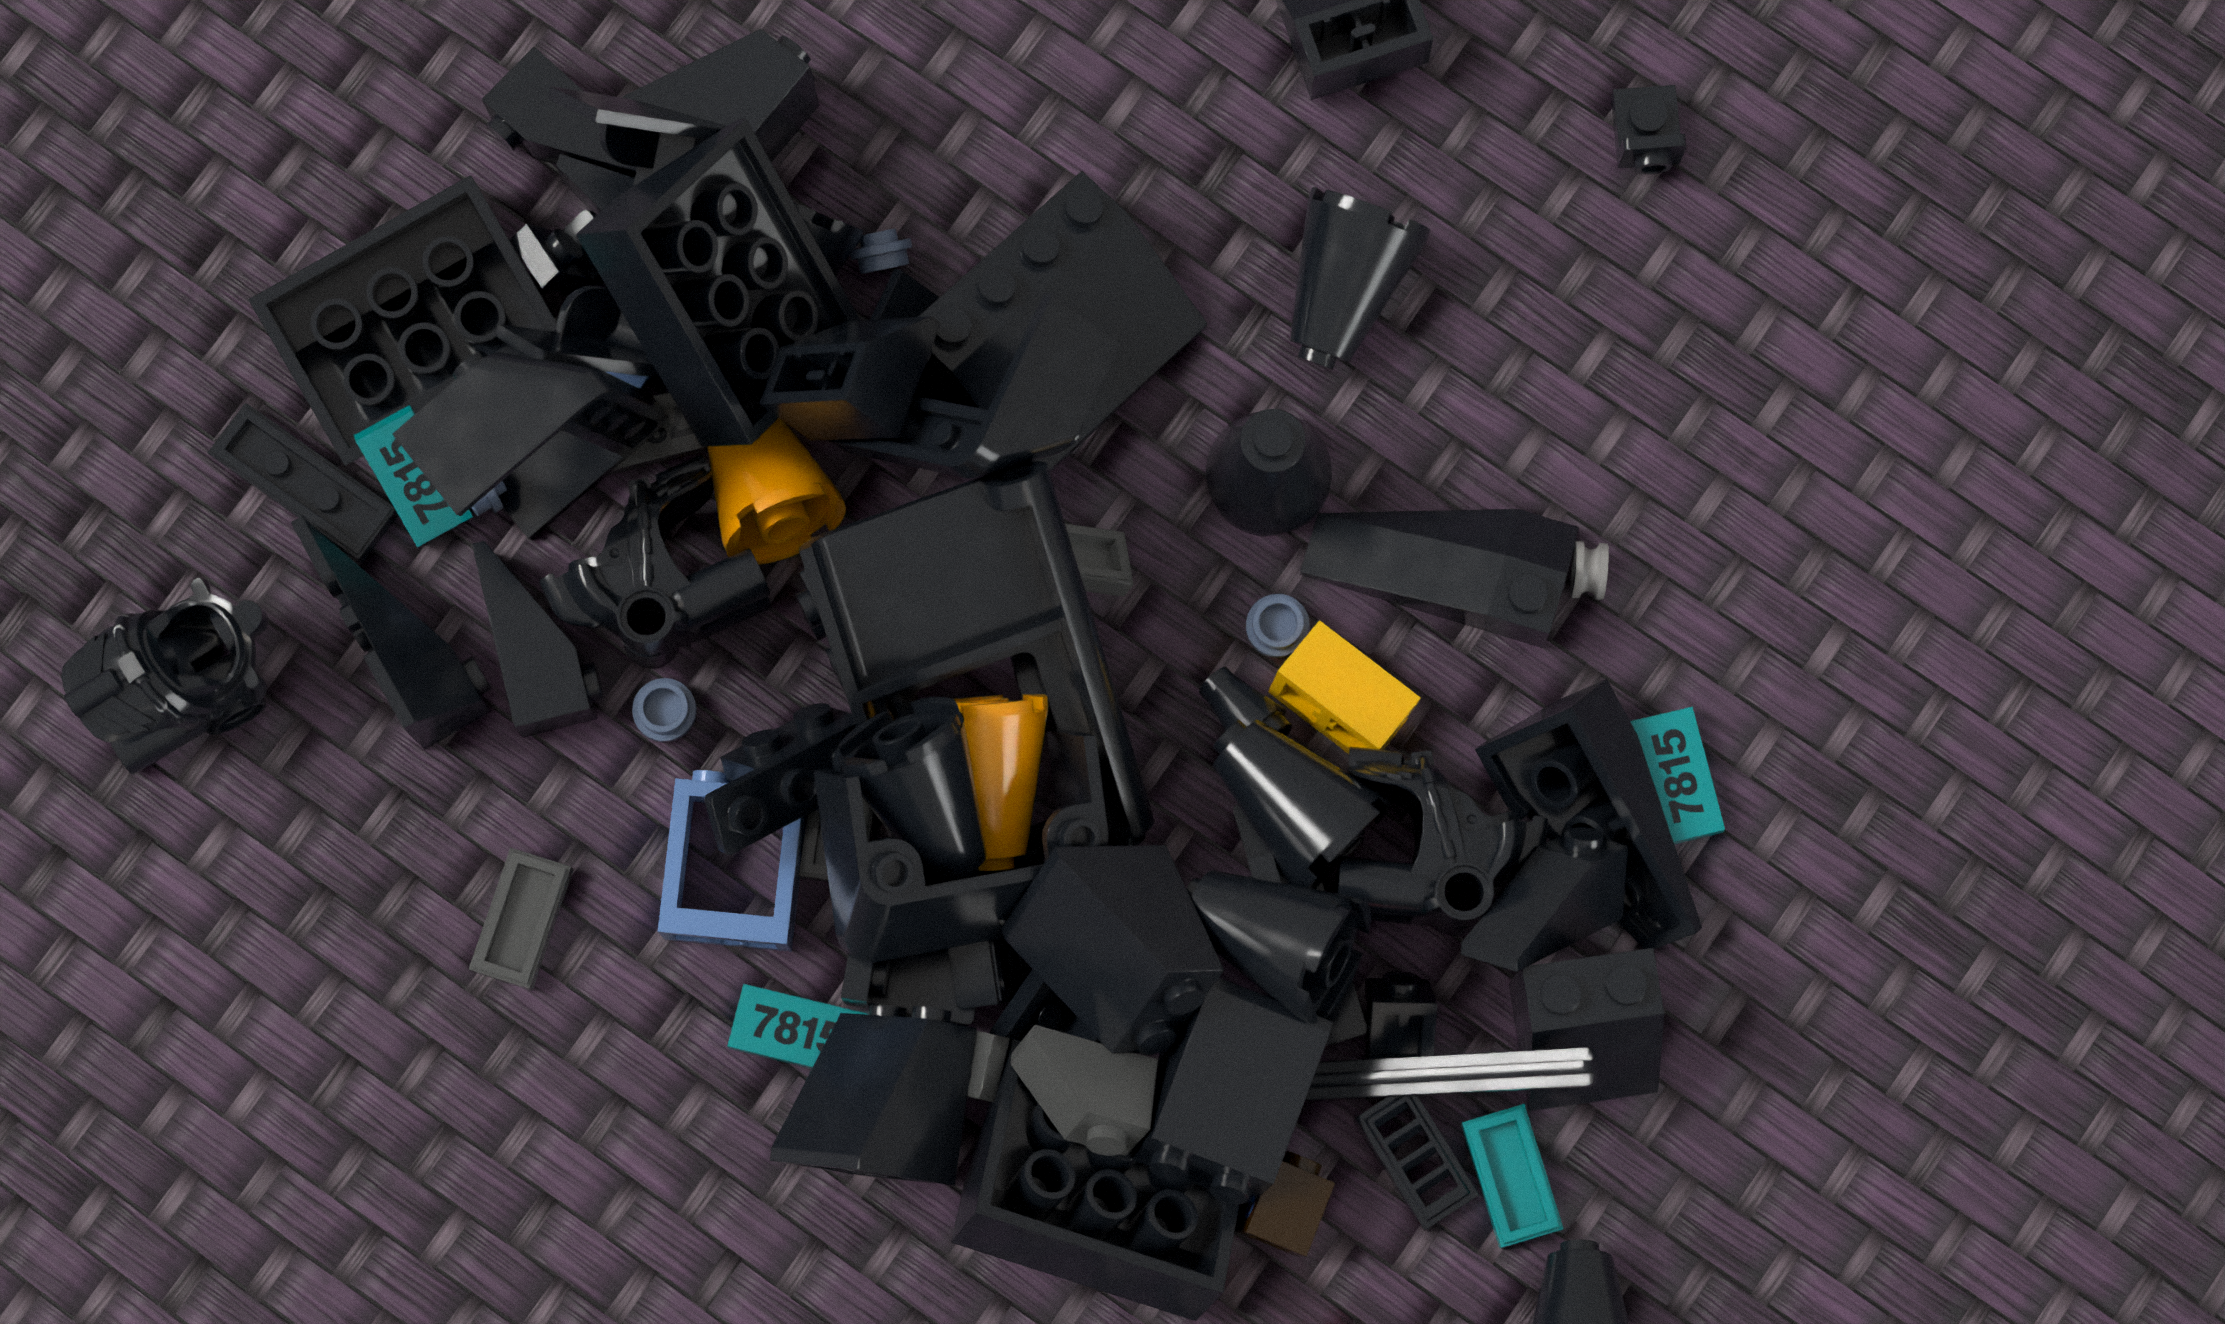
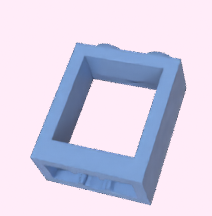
[658,770,807,952]

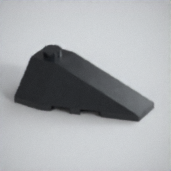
[1300,509,1579,648]

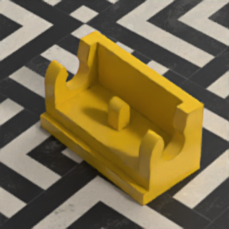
[1268,620,1421,754]

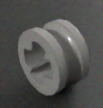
[1570,541,1609,600]

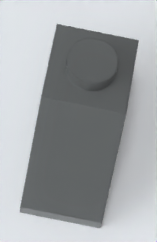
[1010,1025,1158,1156]

